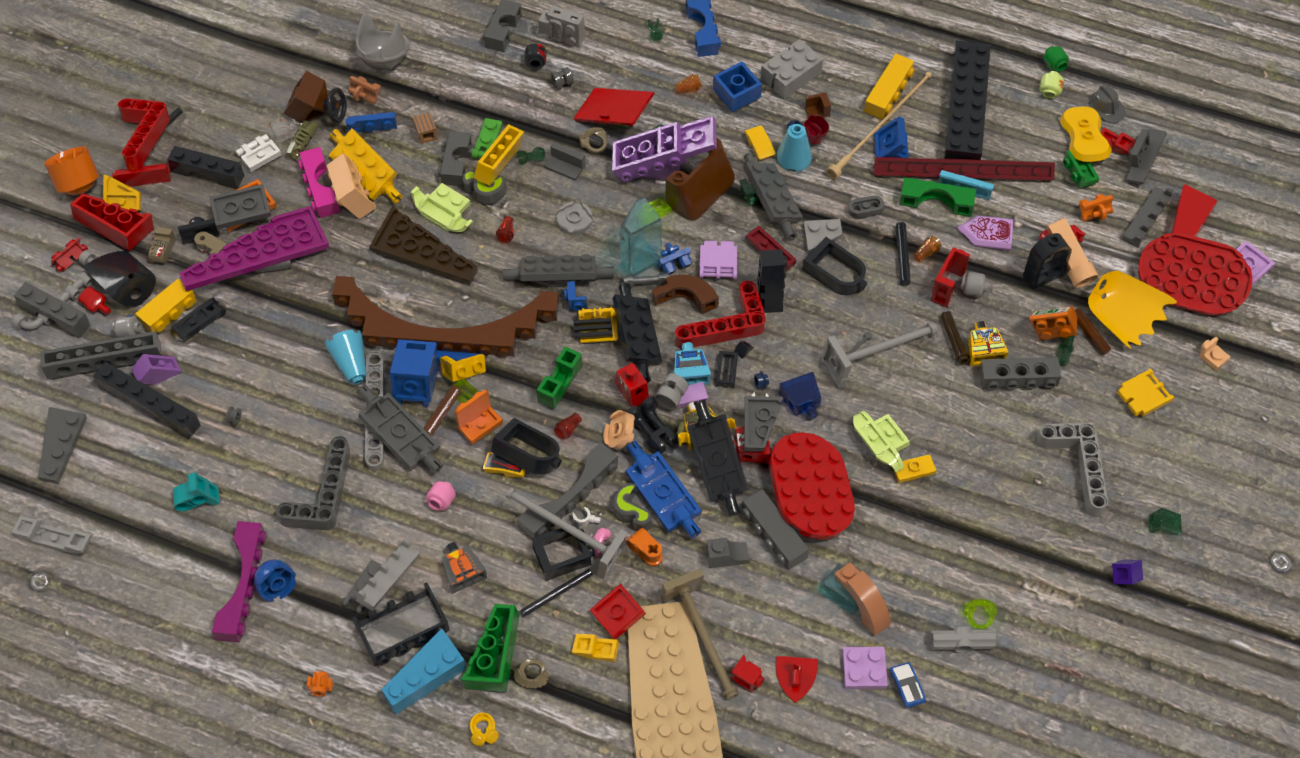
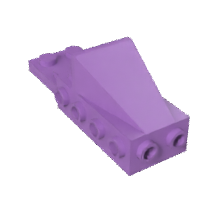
[612,116,717,182]

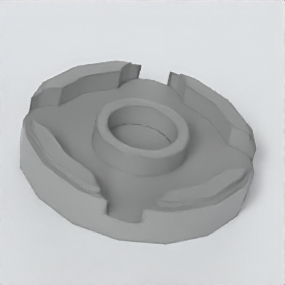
[556,202,593,235]

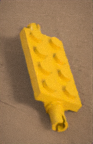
[329,129,403,203]

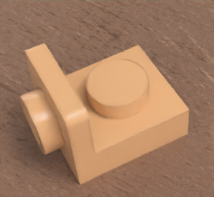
[1199,337,1230,371]

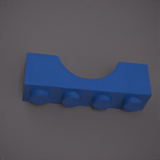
[685,0,721,57]

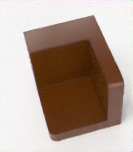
[805,92,831,118]

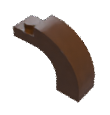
[652,275,719,314]

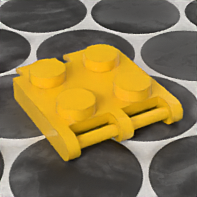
[1117,369,1175,417]

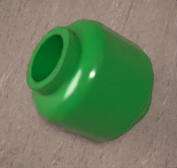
[1043,46,1069,72]

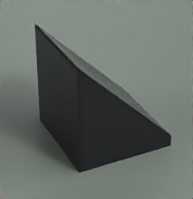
[734,341,754,359]

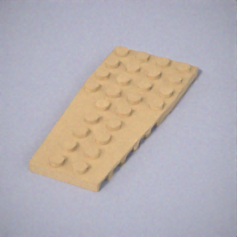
[628,601,723,758]

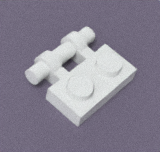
[235,134,282,172]

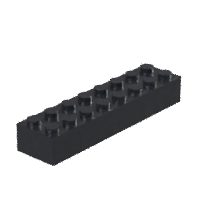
[944,40,991,160]

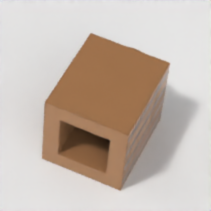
[413,113,438,144]

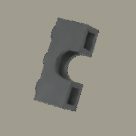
[482,0,522,52]
[438,131,472,187]

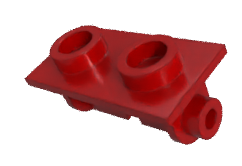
[51,237,88,272]

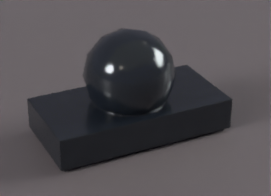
[178,217,219,244]

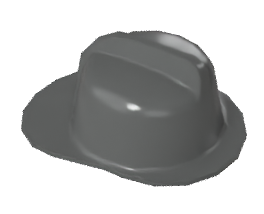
[1089,85,1126,123]

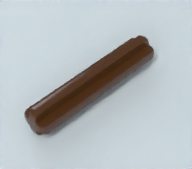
[1075,308,1111,355]
[423,385,462,436]

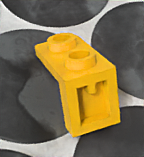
[440,354,486,382]

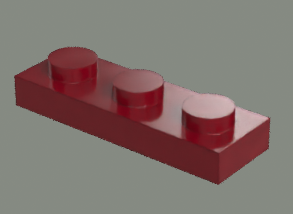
[745,226,797,271]

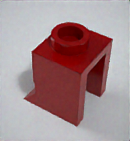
[731,655,765,693]

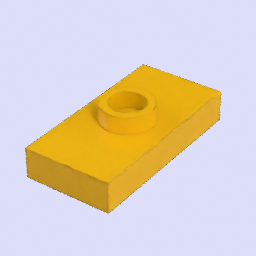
[894,454,936,483]

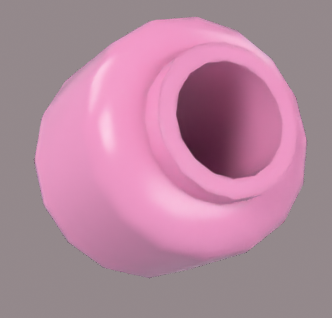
[426,481,456,511]

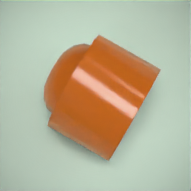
[44,146,99,195]

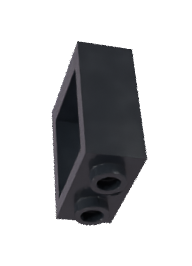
[531,522,594,581]

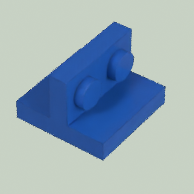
[874,116,909,158]

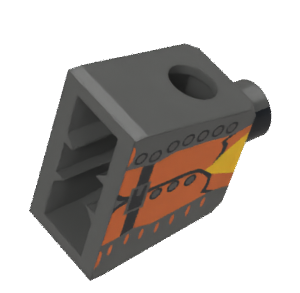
[442,542,487,594]

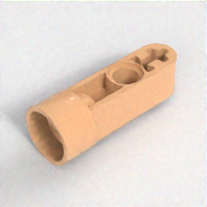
[1047,218,1099,288]

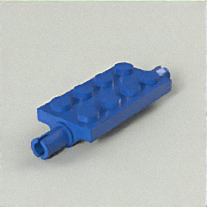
[625,441,702,538]

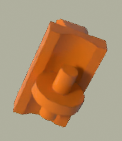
[1079,194,1114,221]

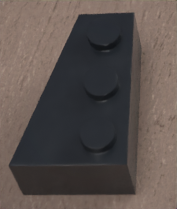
[757,249,787,313]

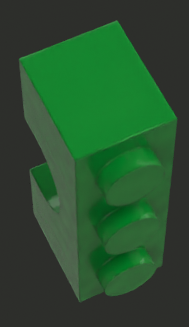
[536,346,582,409]

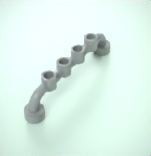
[11,250,95,330]

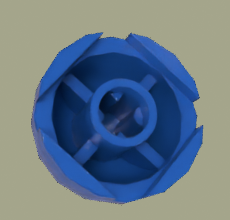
[254,559,296,601]

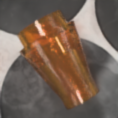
[675,74,702,94]
[914,235,941,262]

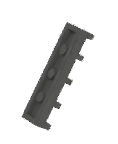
[1122,187,1173,248]

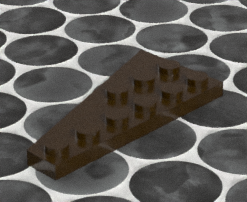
[369,206,478,285]

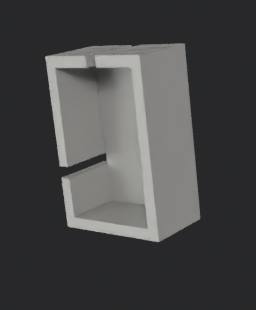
[761,39,824,99]

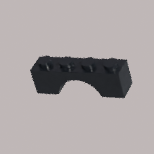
[167,146,245,189]

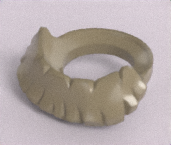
[580,127,607,154]
[514,658,549,689]

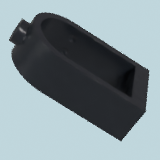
[1023,233,1072,290]
[802,237,868,296]
[491,418,562,475]

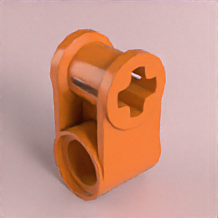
[626,528,663,567]

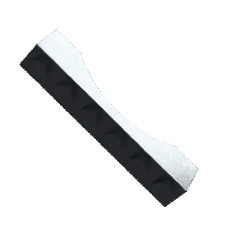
[93,362,201,440]

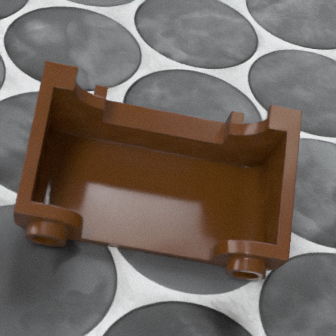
[665,137,735,221]

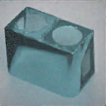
[820,563,859,615]

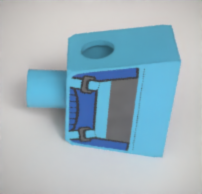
[674,342,711,385]

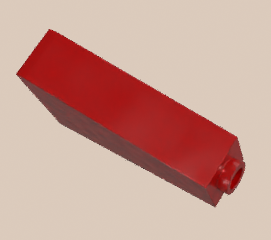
[1171,184,1218,237]

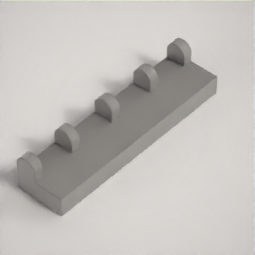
[356,539,420,611]

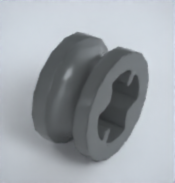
[225,406,242,425]

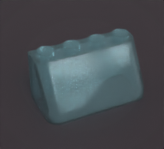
[618,197,662,277]

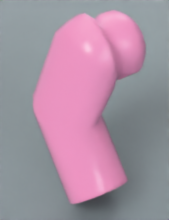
[593,528,611,557]

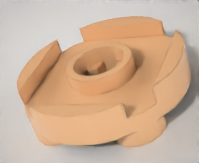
[604,410,635,450]

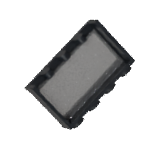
[352,582,450,666]

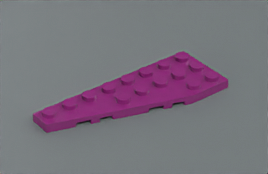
[179,206,329,291]

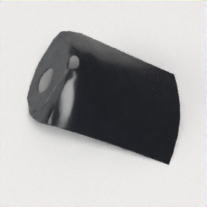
[82,250,156,307]

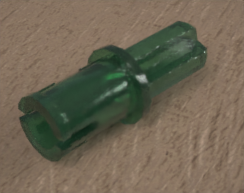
[1058,335,1076,366]

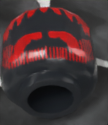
[524,43,547,69]

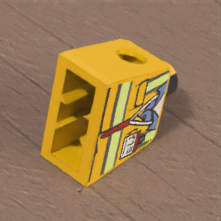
[968,321,1008,366]

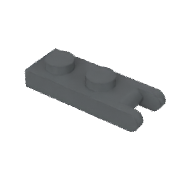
[342,559,382,614]

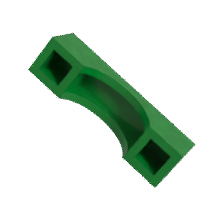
[899,177,976,217]

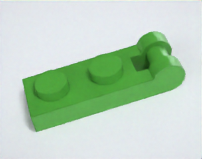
[472,118,503,159]

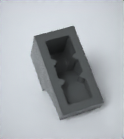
[706,537,749,568]

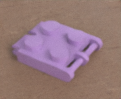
[700,241,737,279]

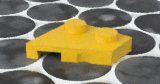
[103,175,141,211]

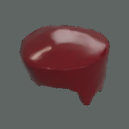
[802,114,829,145]

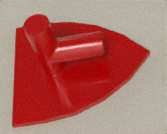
[776,656,818,703]

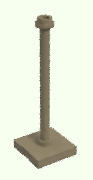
[661,568,739,700]

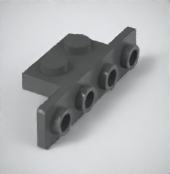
[1126,129,1167,184]

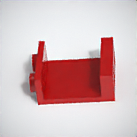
[930,247,970,308]

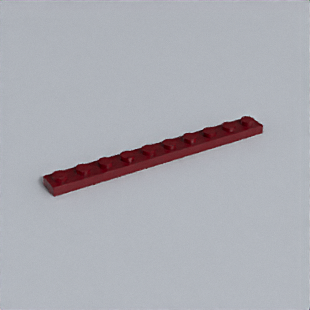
[873,157,1055,180]

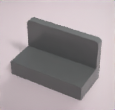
[545,142,586,181]

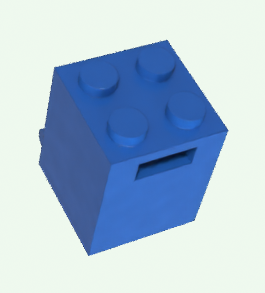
[390,339,439,407]

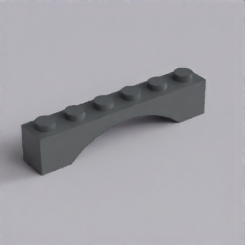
[517,442,618,539]

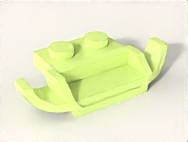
[411,183,473,232]
[853,410,910,472]

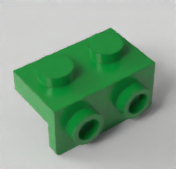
[1063,150,1100,188]

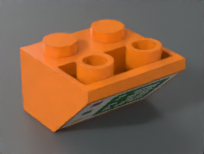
[1030,306,1077,340]

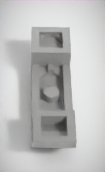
[11,516,92,554]

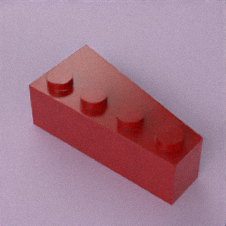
[70,193,154,251]

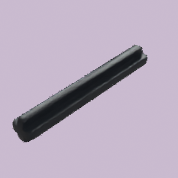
[896,222,911,286]

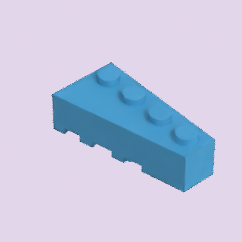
[381,629,466,715]

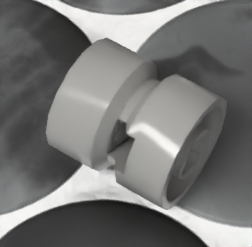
[654,373,689,410]

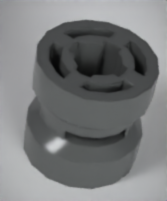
[551,67,574,89]

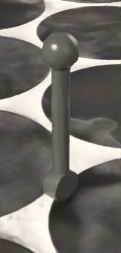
[845,332,872,355]

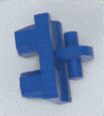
[656,243,692,275]

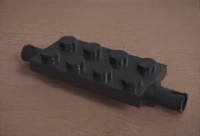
[612,283,662,383]
[687,399,749,516]

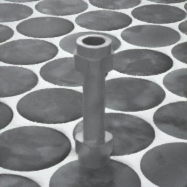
[623,272,668,287]

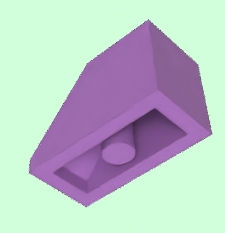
[132,354,181,385]

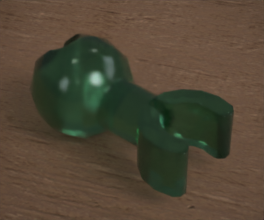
[648,18,663,41]
[517,147,546,165]

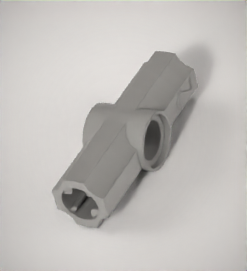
[931,627,996,653]

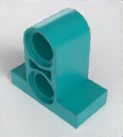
[173,472,220,511]

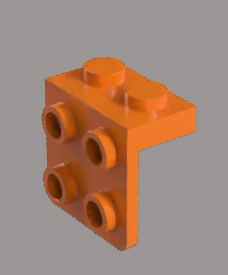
[455,390,503,445]

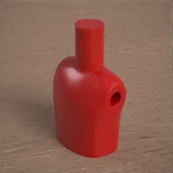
[78,286,111,315]

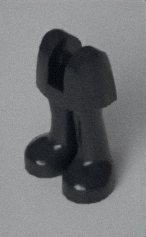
[626,396,678,454]

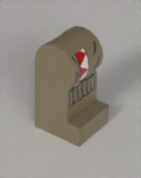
[149,227,176,263]
[194,232,227,255]

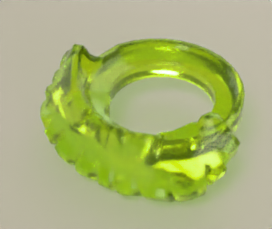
[963,599,998,629]

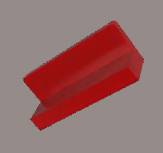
[112,163,171,187]

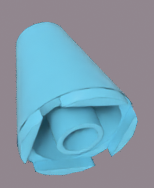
[777,124,812,172]
[325,330,366,385]

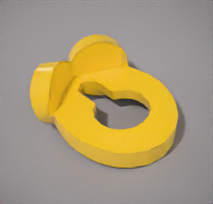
[470,712,499,746]

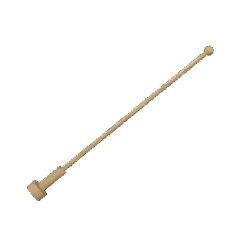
[826,72,932,180]

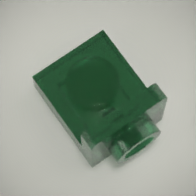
[739,178,760,206]
[1149,508,1182,535]

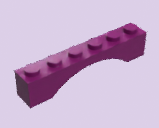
[212,521,267,643]

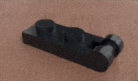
[171,298,226,341]

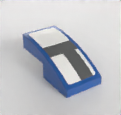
[890,662,926,708]

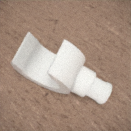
[573,507,601,527]

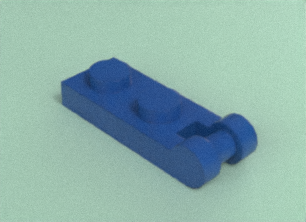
[345,112,397,133]

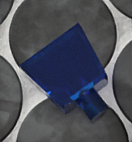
[778,372,821,420]

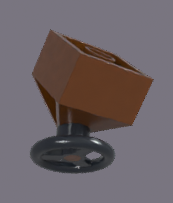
[283,71,347,123]

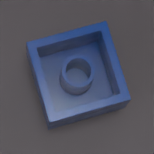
[713,61,762,112]

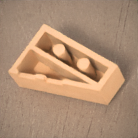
[327,153,377,219]

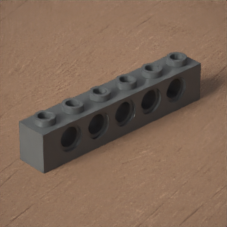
[40,331,162,379]

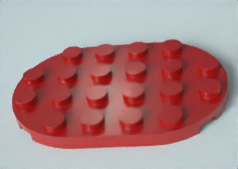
[1138,233,1253,316]
[769,432,855,540]

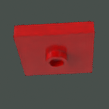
[590,583,646,639]

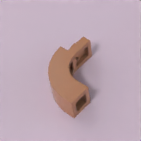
[834,562,891,636]

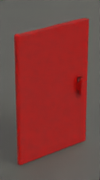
[573,88,655,126]

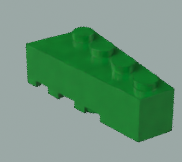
[461,604,520,692]

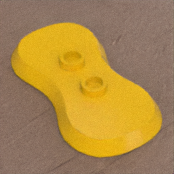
[1060,106,1112,162]

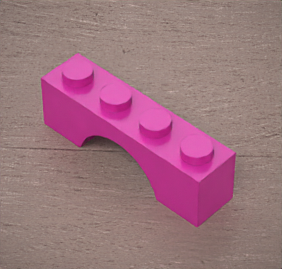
[298,147,340,218]

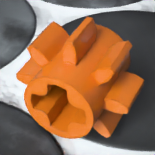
[306,671,333,697]

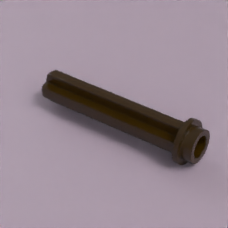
[941,311,970,365]

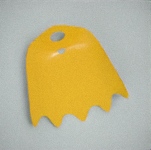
[1088,270,1177,349]

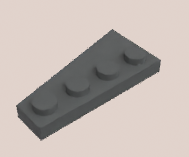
[38,407,87,485]

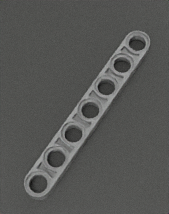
[365,351,384,471]

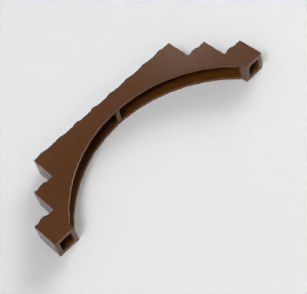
[332,276,559,357]

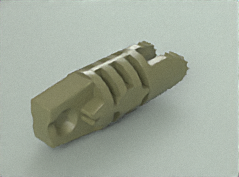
[286,121,318,160]

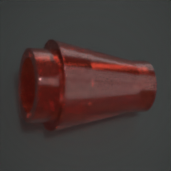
[496,216,514,243]
[554,413,582,439]

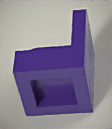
[1112,559,1143,584]

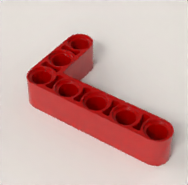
[117,98,170,171]
[675,280,766,349]

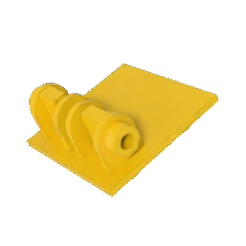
[578,307,618,343]

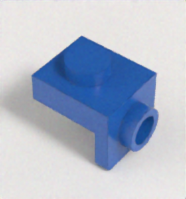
[564,281,588,311]

